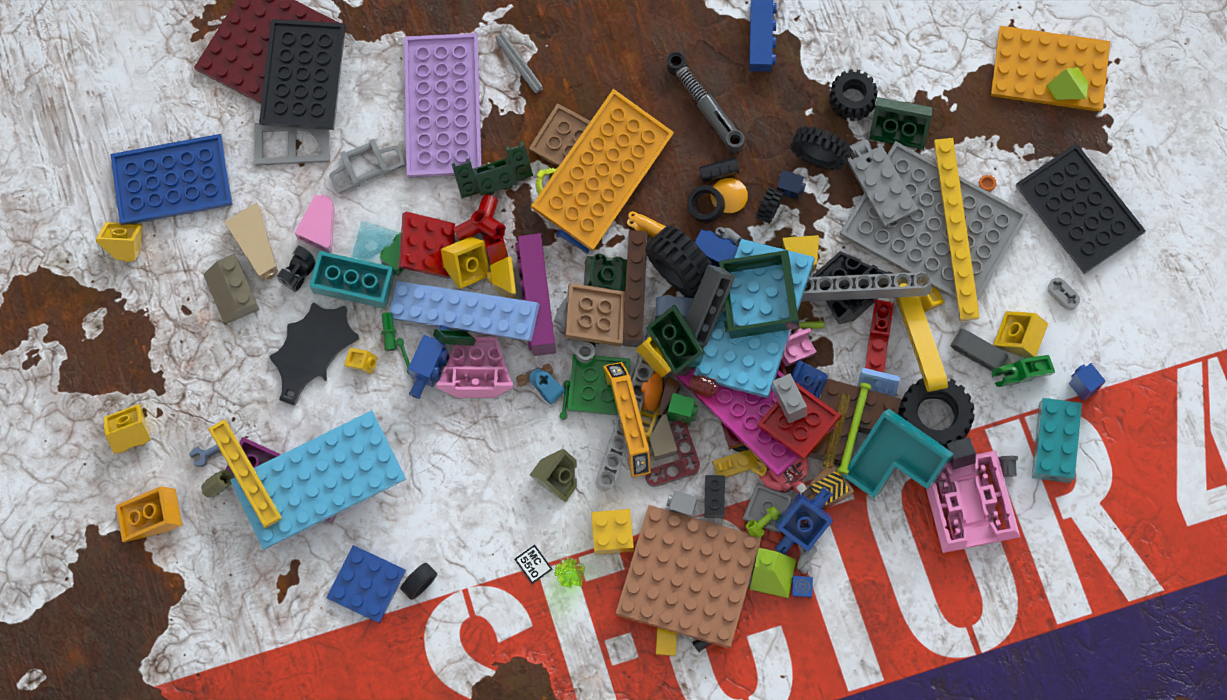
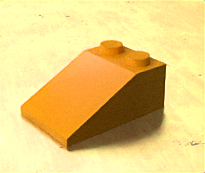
[116,486,183,542]

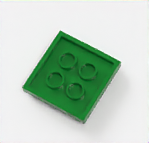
[567,354,630,416]

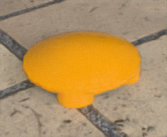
[711,178,748,213]

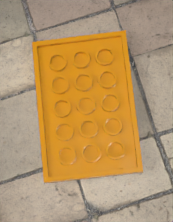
[990,26,1110,112]

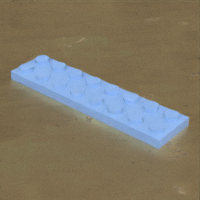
[389,281,540,341]

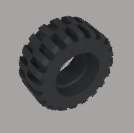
[645,226,713,298]
[898,378,975,448]

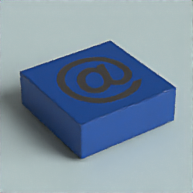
[792,576,813,598]

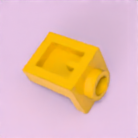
[344,348,378,375]

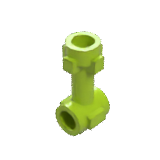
[746,505,781,538]

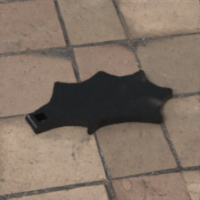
[270,303,359,406]

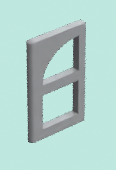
[254,123,330,166]

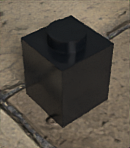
[947,437,976,470]

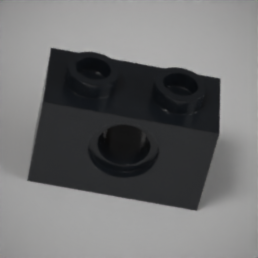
[704,475,725,519]

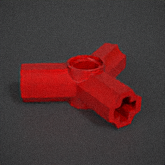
[454,194,506,241]

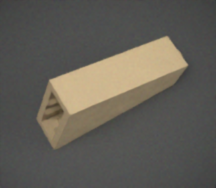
[225,202,278,282]

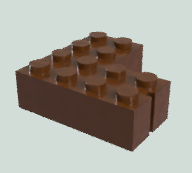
[808,379,902,466]

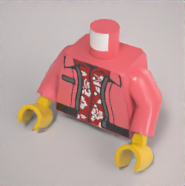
[752,458,809,494]

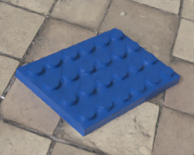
[110,134,233,226]

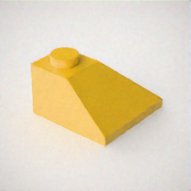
[96,222,143,262]
[487,257,517,299]

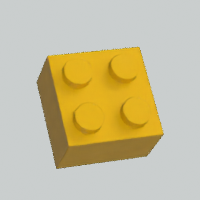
[591,509,634,555]

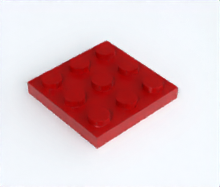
[399,211,455,279]
[757,381,841,461]

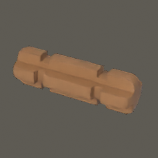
[516,364,553,387]

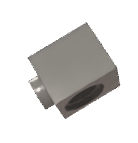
[666,491,697,518]

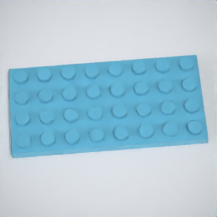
[694,239,815,399]
[230,410,406,550]

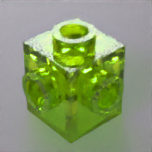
[554,557,585,587]

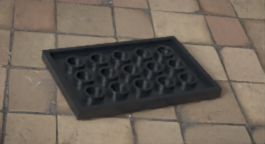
[259,19,346,130]
[1015,143,1146,274]

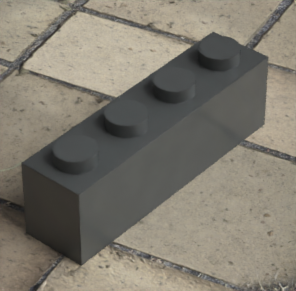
[685,265,735,347]

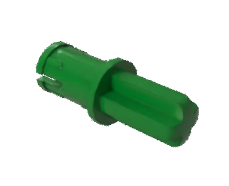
[381,312,397,351]

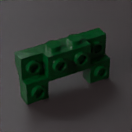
[451,141,533,198]

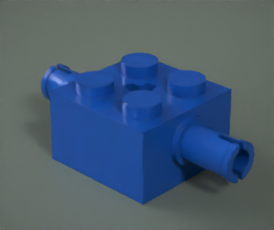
[408,325,451,399]
[775,487,833,555]

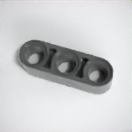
[950,329,1009,371]

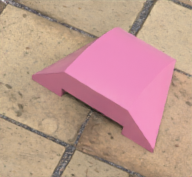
[436,337,513,398]

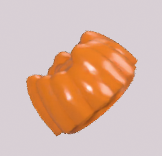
[978,175,997,192]

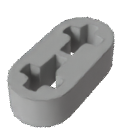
[1048,278,1080,310]

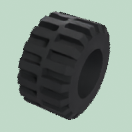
[829,69,878,121]

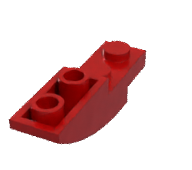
[865,299,894,373]

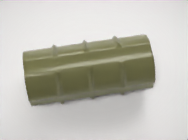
[201,470,233,497]

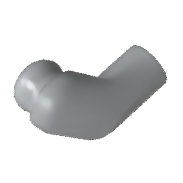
[715,227,743,246]
[797,545,817,574]

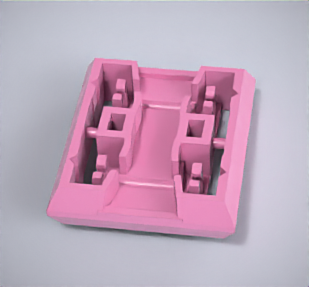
[926,450,1020,553]

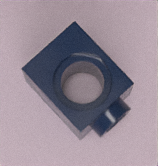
[777,170,806,200]

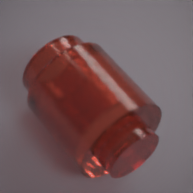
[689,374,719,398]

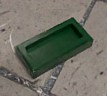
[433,329,476,346]

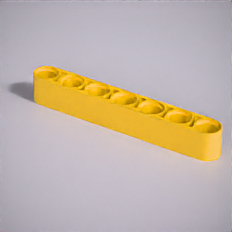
[895,283,948,392]

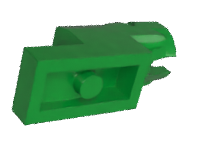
[992,355,1055,387]

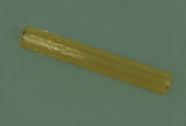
[822,393,851,469]

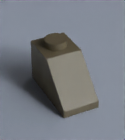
[648,414,677,461]

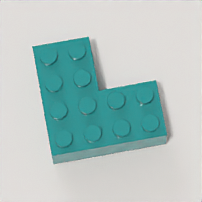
[842,409,954,498]

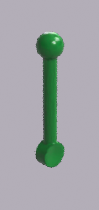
[396,338,410,375]
[560,380,570,420]

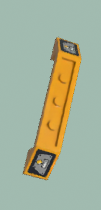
[603,362,651,478]

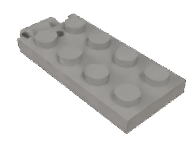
[847,138,918,228]

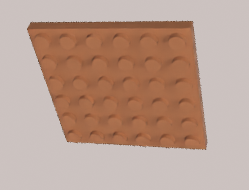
[615,505,762,649]

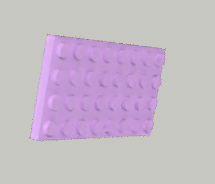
[404,33,482,178]

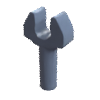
[189,445,221,467]

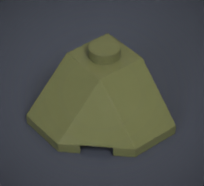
[530,449,577,502]

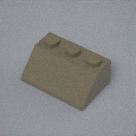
[203,254,260,325]

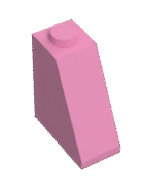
[295,194,335,253]

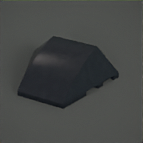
[812,251,892,325]

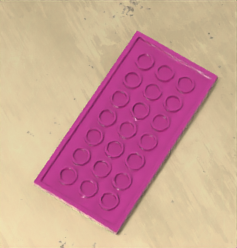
[671,346,835,477]

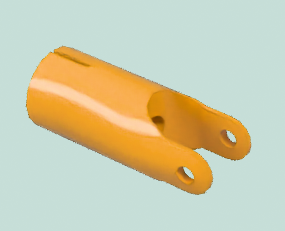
[627,211,666,238]

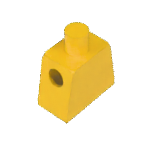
[782,235,819,277]

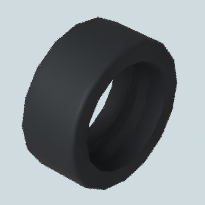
[687,185,725,223]
[400,563,437,600]

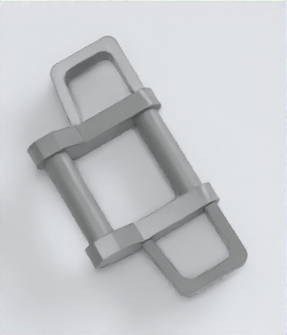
[329,139,405,193]

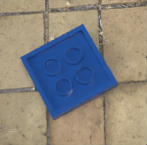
[326,545,406,624]

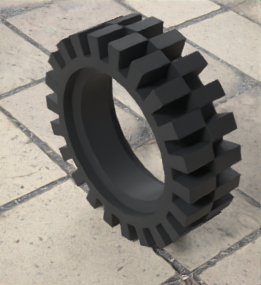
[790,126,851,171]

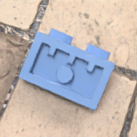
[857,368,900,397]

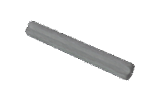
[495,33,543,93]

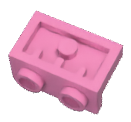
[782,328,817,367]

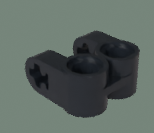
[276,245,316,292]

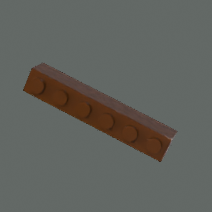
[623,230,648,347]

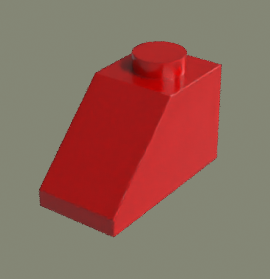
[482,234,508,265]

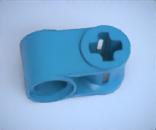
[529,369,565,405]

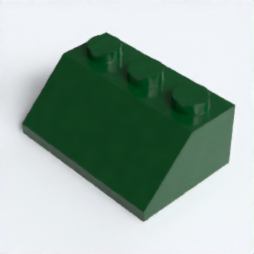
[869,97,932,150]
[646,305,705,376]

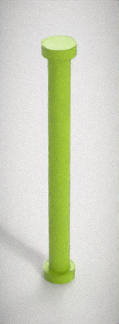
[837,383,871,475]

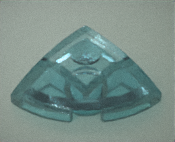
[351,221,398,259]

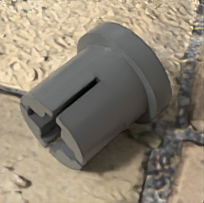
[998,456,1018,477]

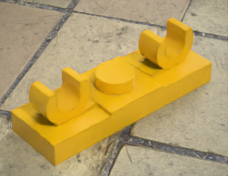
[712,450,764,478]

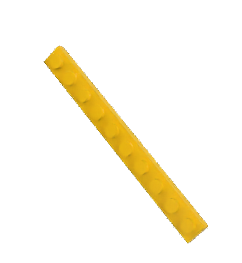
[934,138,980,321]

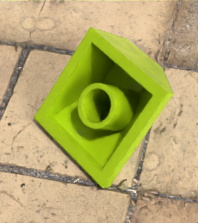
[750,548,796,598]

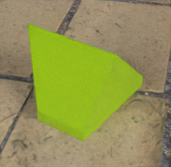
[1046,67,1088,101]

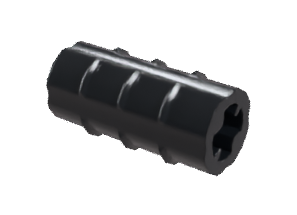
[699,158,740,183]

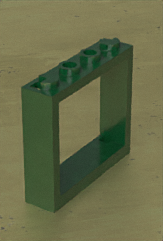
[719,250,800,339]

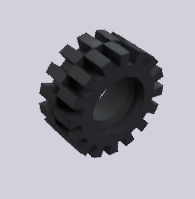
[756,187,784,224]

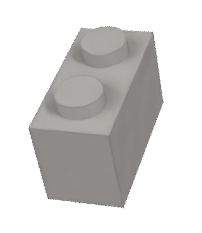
[772,374,807,423]

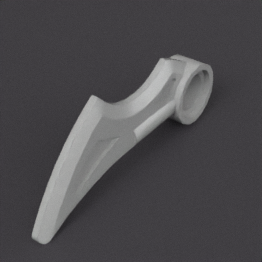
[554,297,595,363]

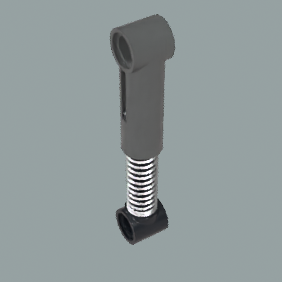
[667,51,745,154]

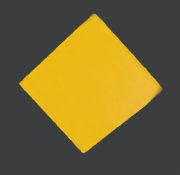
[919,287,945,312]

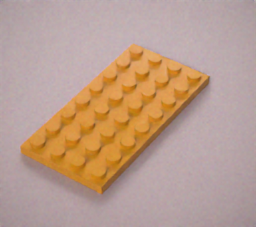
[530,89,674,251]

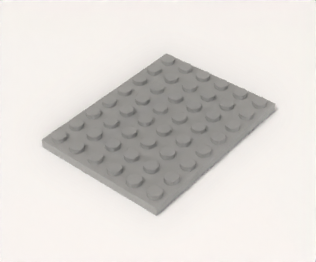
[840,141,1028,301]

